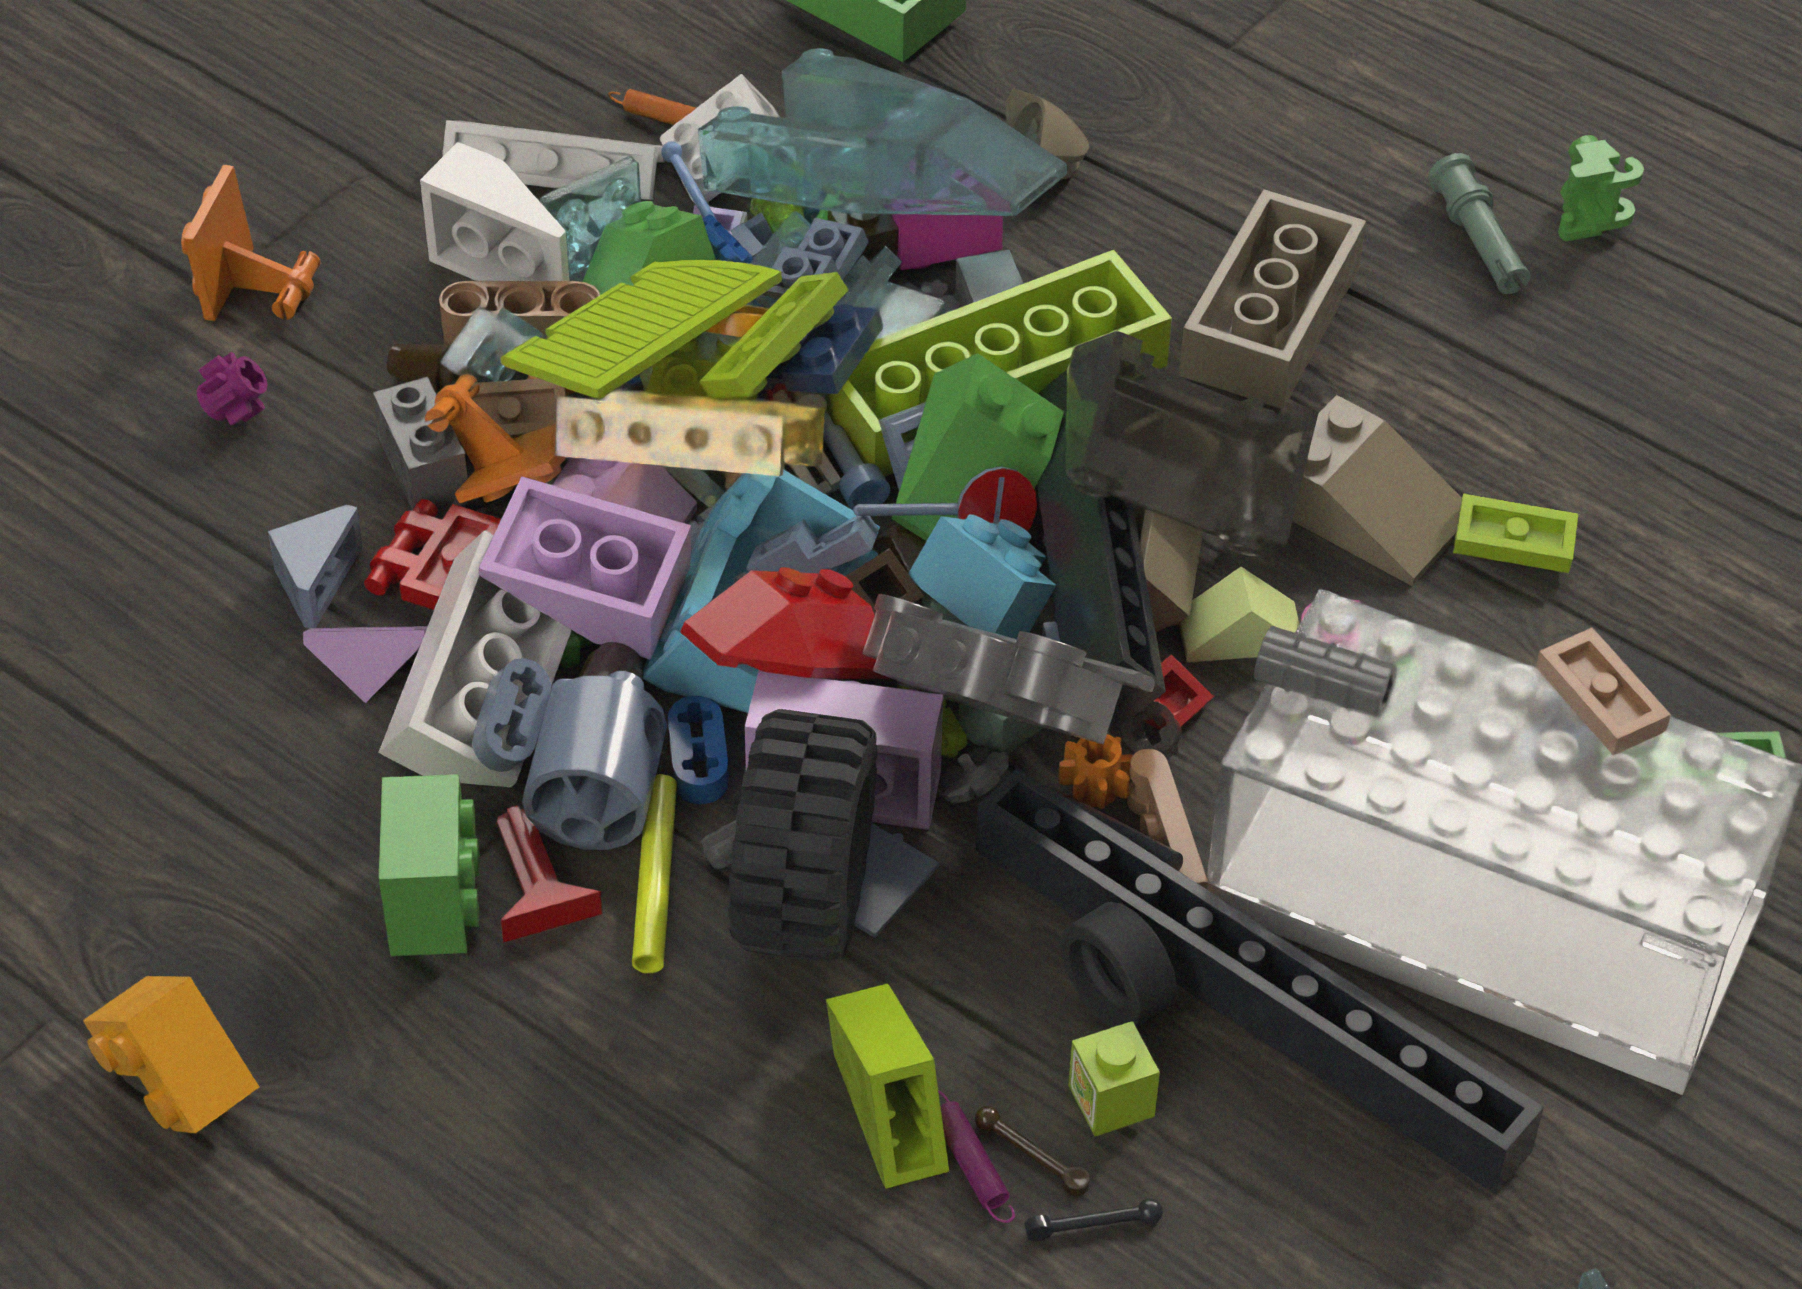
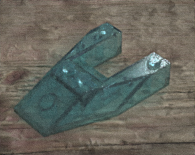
[698,49,1067,216]

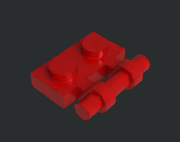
[364,499,501,610]

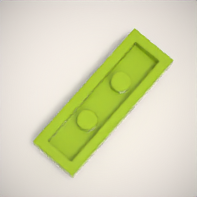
[699,272,849,400]

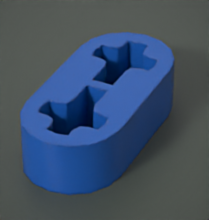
[668,696,729,804]

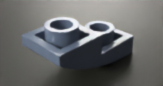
[762,218,869,299]

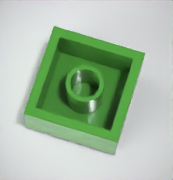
[379,774,480,956]

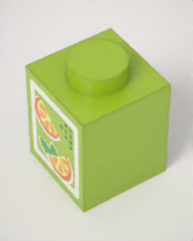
[1068,1021,1160,1137]

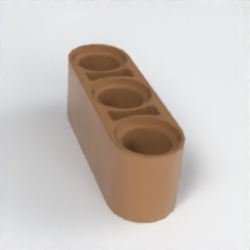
[439,281,600,356]

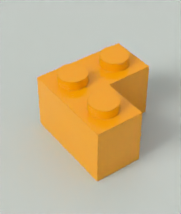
[83,976,259,1134]

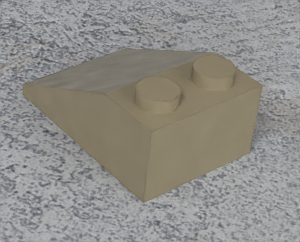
[1267,395,1462,586]

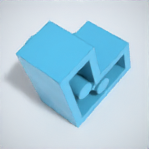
[908,515,1056,639]

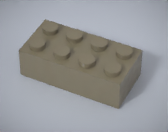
[1179,189,1366,409]

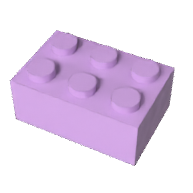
[745,670,943,830]

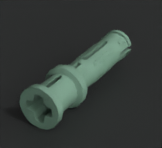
[1428,153,1530,294]

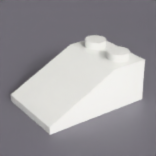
[420,142,569,281]

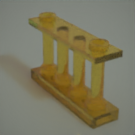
[555,389,825,476]

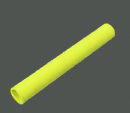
[632,774,677,973]

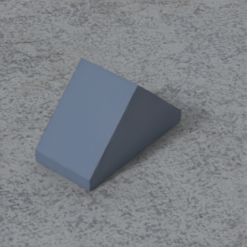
[268,505,363,628]

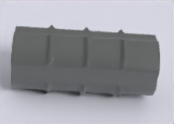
[1254,626,1398,719]

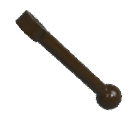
[974,1106,1090,1196]

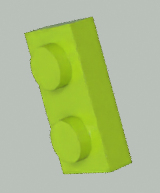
[1453,494,1578,573]

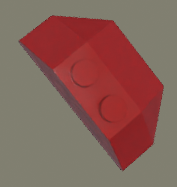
[680,567,890,679]

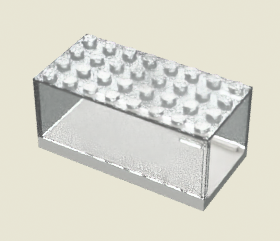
[1207,589,1802,1095]

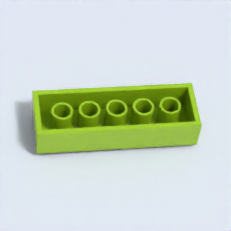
[824,250,1172,477]

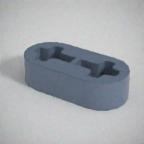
[472,658,552,772]

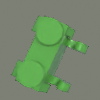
[1558,135,1644,241]

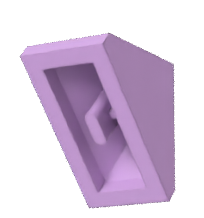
[303,626,428,703]

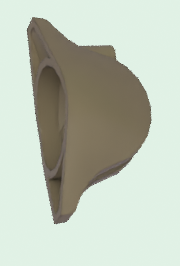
[1006,88,1089,182]

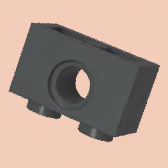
[373,377,467,510]

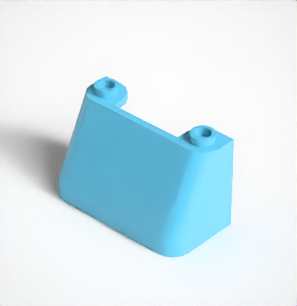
[642,456,880,713]

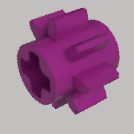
[197,352,267,426]

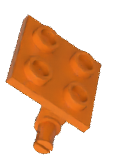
[181,165,321,321]
[425,374,597,504]

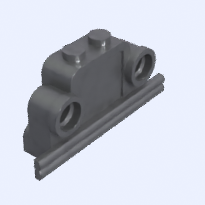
[862,594,1155,744]

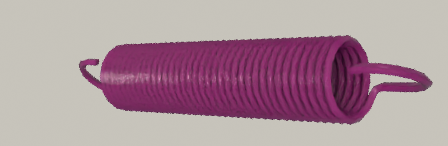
[938,1090,1015,1223]

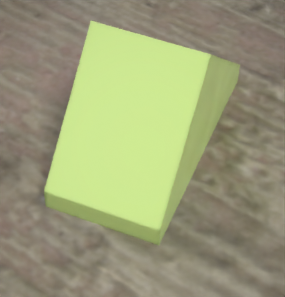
[1179,567,1302,662]

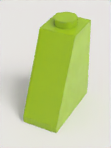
[826,984,949,1189]

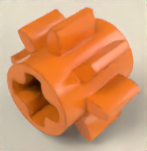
[1058,734,1133,809]

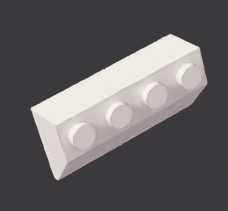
[379,530,571,787]

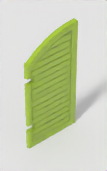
[500,260,782,400]

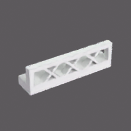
[442,120,665,200]

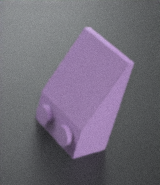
[479,476,691,660]

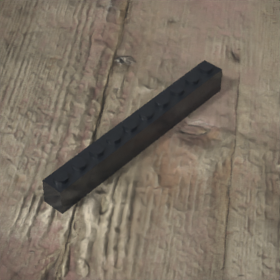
[976,767,1544,1195]

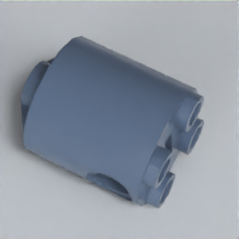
[522,671,667,850]

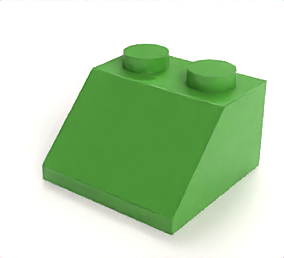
[583,201,716,295]

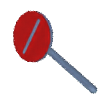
[853,466,1037,531]

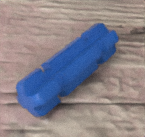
[697,214,753,264]

